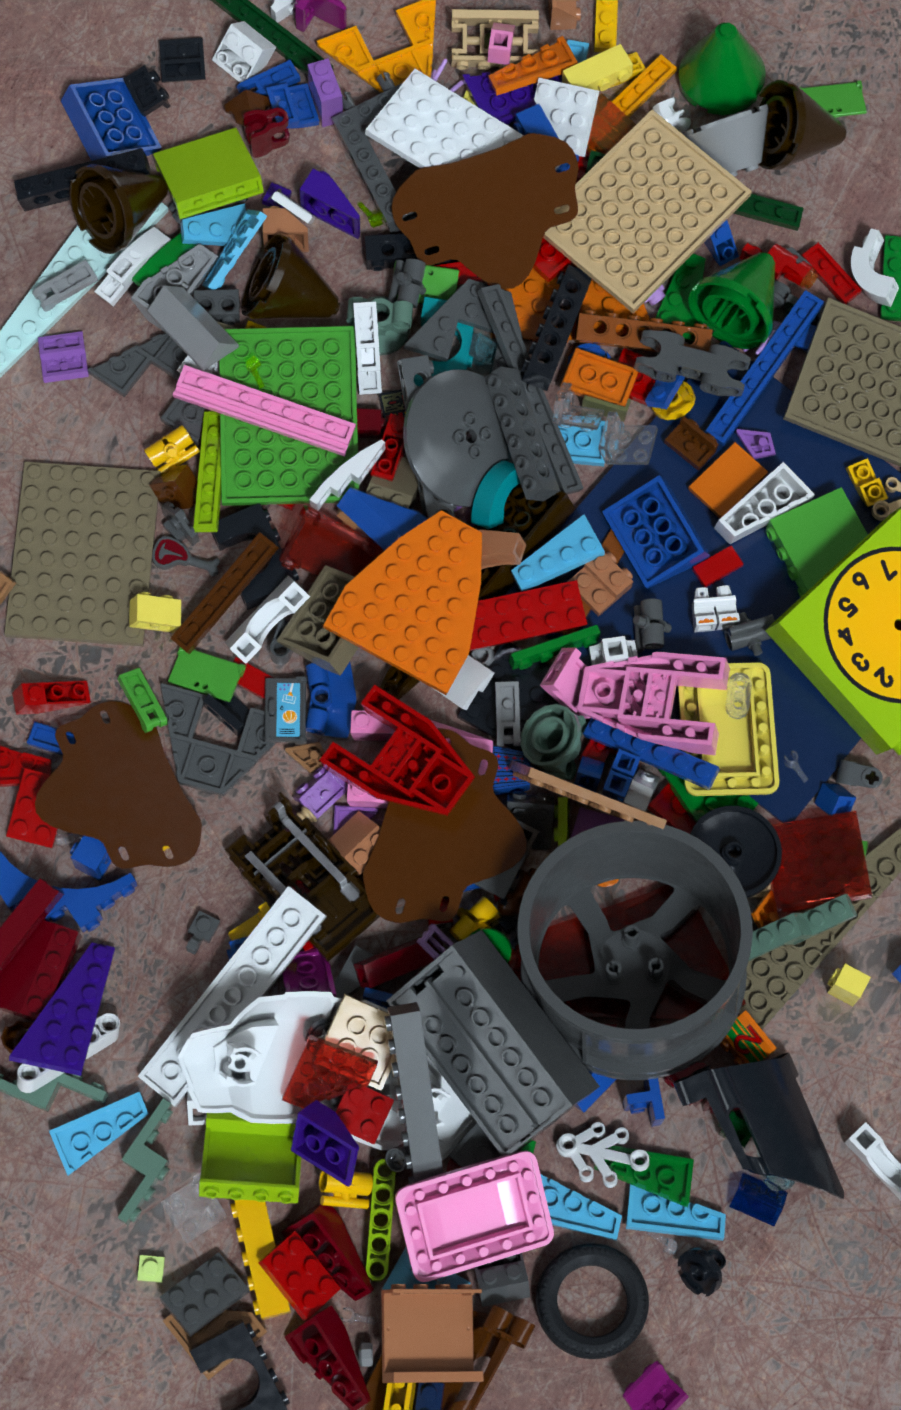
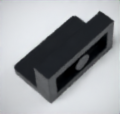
[203,694,250,737]

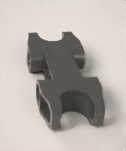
[634,330,751,397]

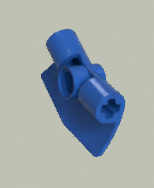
[305,662,357,738]

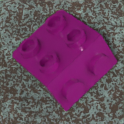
[294,0,347,32]
[623,1361,689,1410]

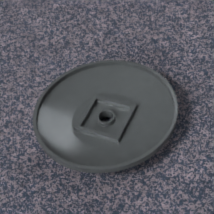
[403,370,514,507]

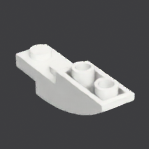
[94,227,171,307]

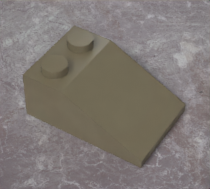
[366,457,418,509]

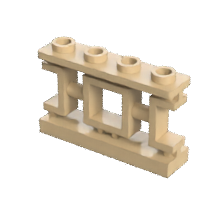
[451,9,539,70]

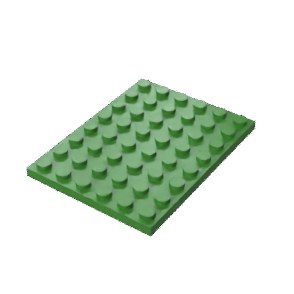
[219,326,359,506]

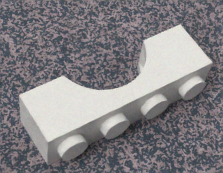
[225,575,310,664]
[844,1122,901,1201]

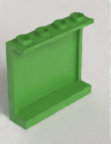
[766,487,868,597]

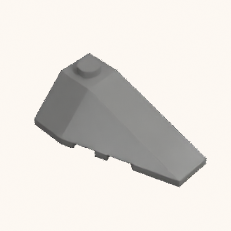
[131,244,218,333]

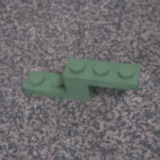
[749,894,857,961]
[0,1073,109,1112]
[118,1098,173,1225]

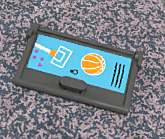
[265,677,307,745]

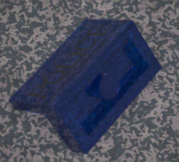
[729,1173,788,1226]

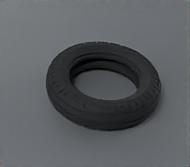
[535,1243,649,1359]

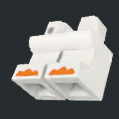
[692,585,740,632]

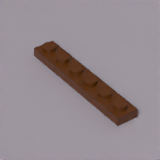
[170,532,279,655]

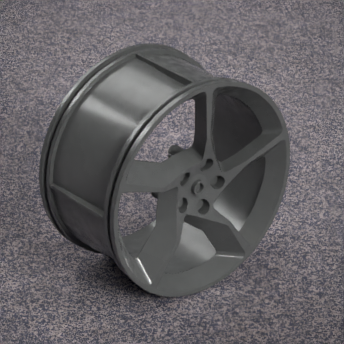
[518,821,753,1080]

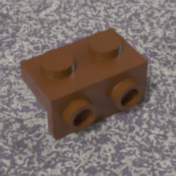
[664,416,718,471]

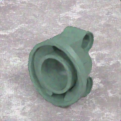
[346,296,413,356]
[521,704,586,780]

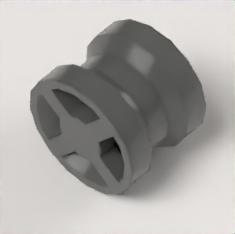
[773,281,791,308]

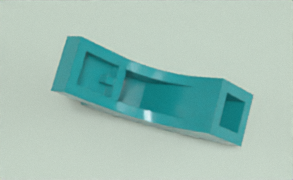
[471,460,520,529]

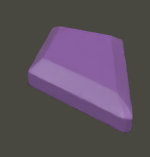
[736,429,776,459]

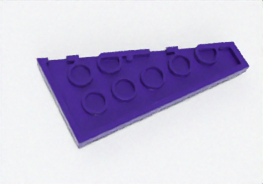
[462,72,562,125]

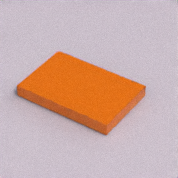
[560,348,639,407]
[688,442,768,518]

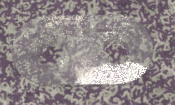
[725,673,752,719]

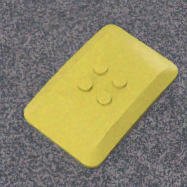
[678,663,779,796]

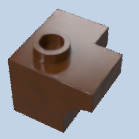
[224,90,271,125]
[149,464,198,509]

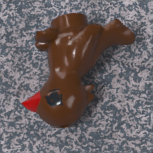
[494,868,537,917]

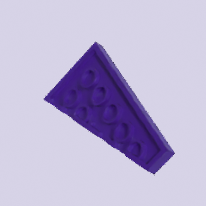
[9,942,115,1076]

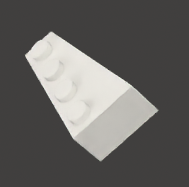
[714,462,815,544]

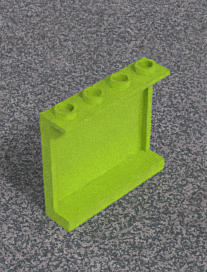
[153,128,264,219]
[199,1112,301,1204]

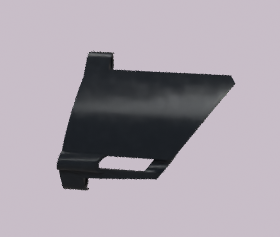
[673,1052,844,1199]

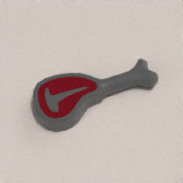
[152,536,220,577]

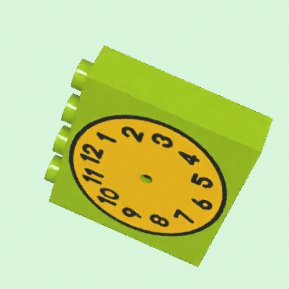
[765,507,901,756]

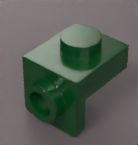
[718,1111,751,1149]

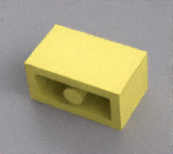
[129,592,181,633]
[827,963,871,1007]

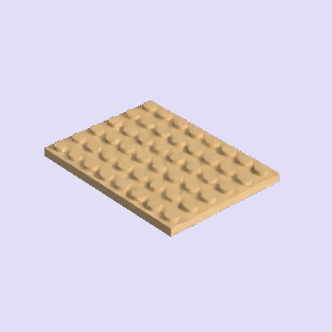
[543,109,752,313]

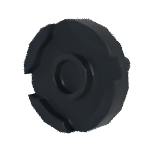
[678,1247,726,1297]

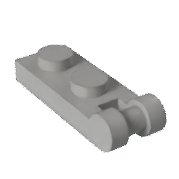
[32,259,98,312]
[495,681,521,747]

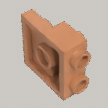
[567,552,633,617]

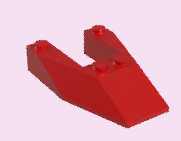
[319,685,475,816]

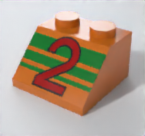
[720,1010,777,1065]

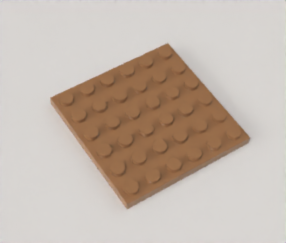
[508,760,667,829]

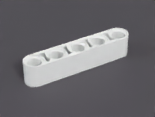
[17,1013,120,1093]

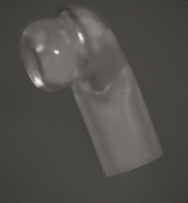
[56,832,83,846]

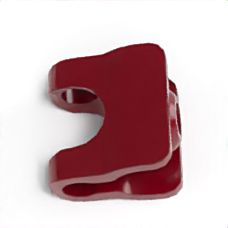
[243,108,290,158]

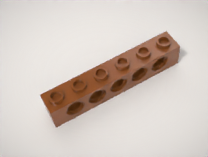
[574,310,713,352]

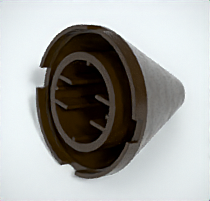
[753,80,846,170]
[70,164,168,254]
[241,232,340,319]

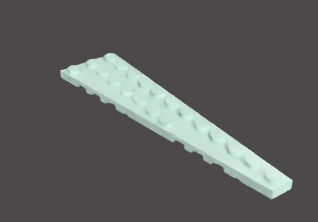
[0,202,169,378]

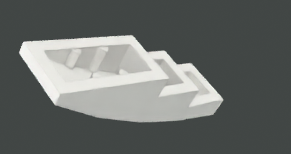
[353,302,382,395]
[309,440,386,511]

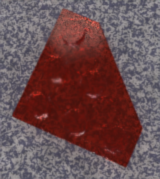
[282,1035,378,1109]

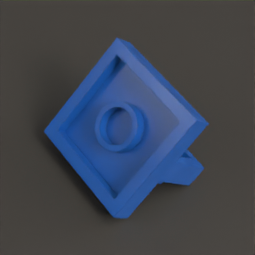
[623,1078,665,1127]

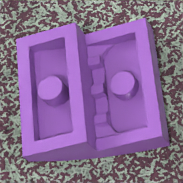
[38,331,89,383]

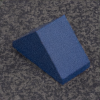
[574,756,605,792]

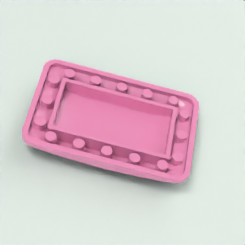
[395,1151,554,1282]

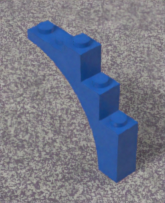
[0,851,138,933]

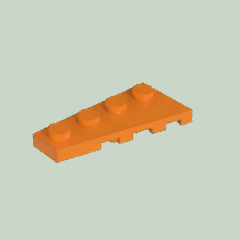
[488,36,578,96]

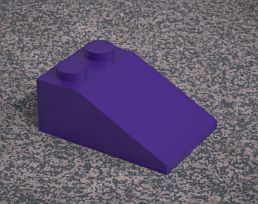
[300,169,360,239]
[291,1100,359,1187]

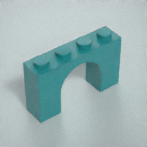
[413,297,477,387]

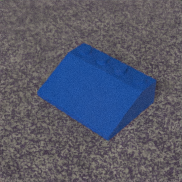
[61,77,162,161]
[602,475,710,589]

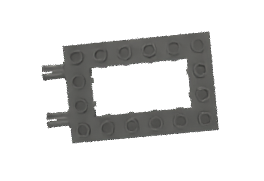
[332,72,417,234]

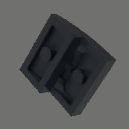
[159,38,206,83]

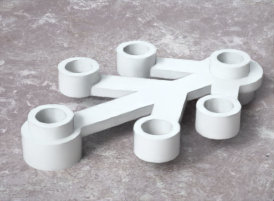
[556,1122,649,1188]

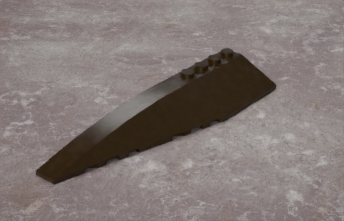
[379,483,575,700]

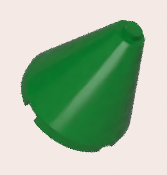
[678,23,766,115]
[688,252,775,349]

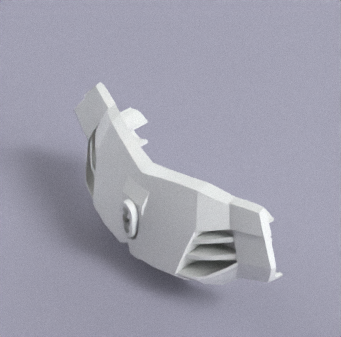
[178,991,476,1161]

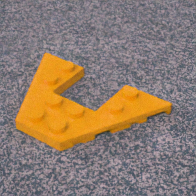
[317,0,436,93]

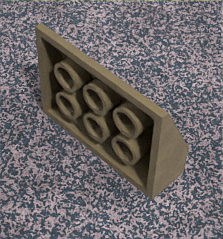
[277,565,359,676]

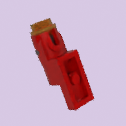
[740,243,819,290]

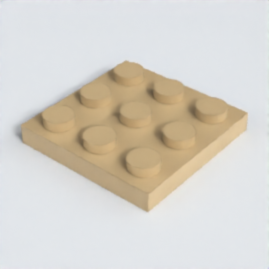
[314,994,395,1091]

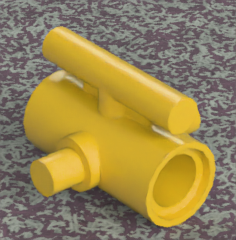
[144,425,200,476]
[449,897,501,942]
[319,1171,373,1209]

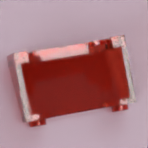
[279,505,384,577]

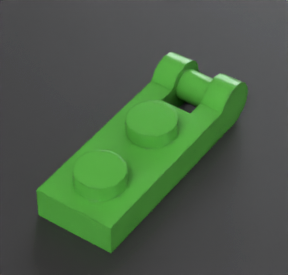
[117,668,168,733]

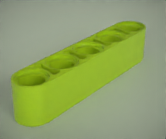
[366,1159,396,1282]

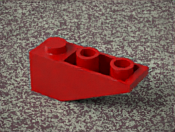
[371,413,405,482]
[12,681,91,715]

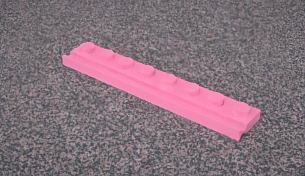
[173,365,356,457]

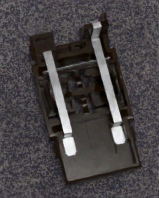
[225,792,380,962]

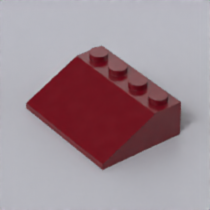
[0,920,82,1022]

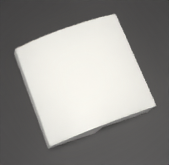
[431,655,495,710]

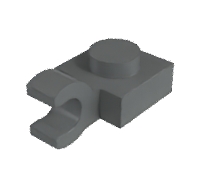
[186,910,220,955]

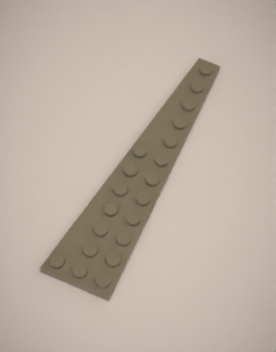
[715,828,901,1030]

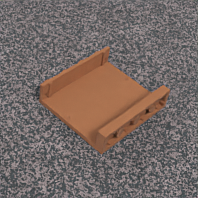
[381,1284,483,1383]

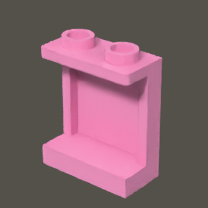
[540,648,591,719]

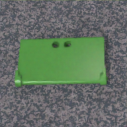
[799,80,867,118]
[388,260,459,304]
[168,647,246,702]

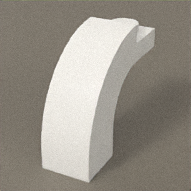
[851,229,899,307]

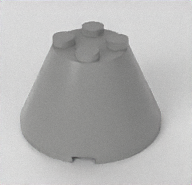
[683,104,768,176]

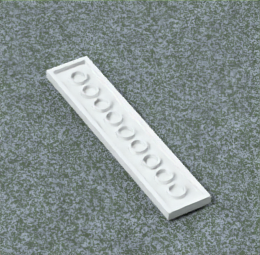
[138,886,327,1107]

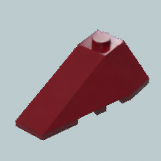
[281,1203,374,1301]
[285,1305,371,1410]

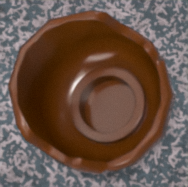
[1,1021,32,1054]

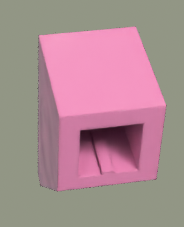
[488,22,515,65]

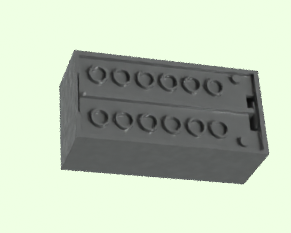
[387,930,600,1156]

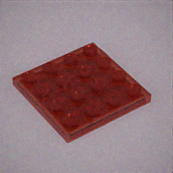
[772,811,872,913]

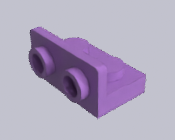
[293,766,348,819]

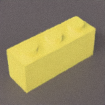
[562,44,633,91]

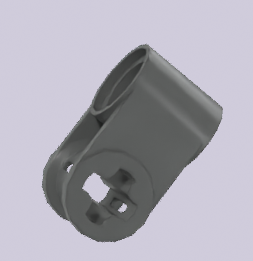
[270,618,293,665]
[836,759,883,788]

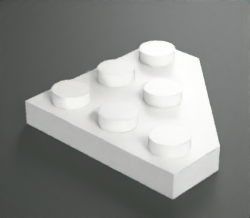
[534,78,599,157]

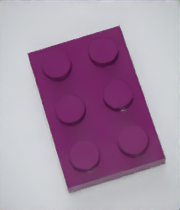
[282,949,337,997]

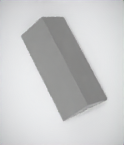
[147,285,239,371]

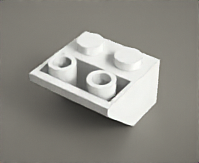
[212,21,276,83]

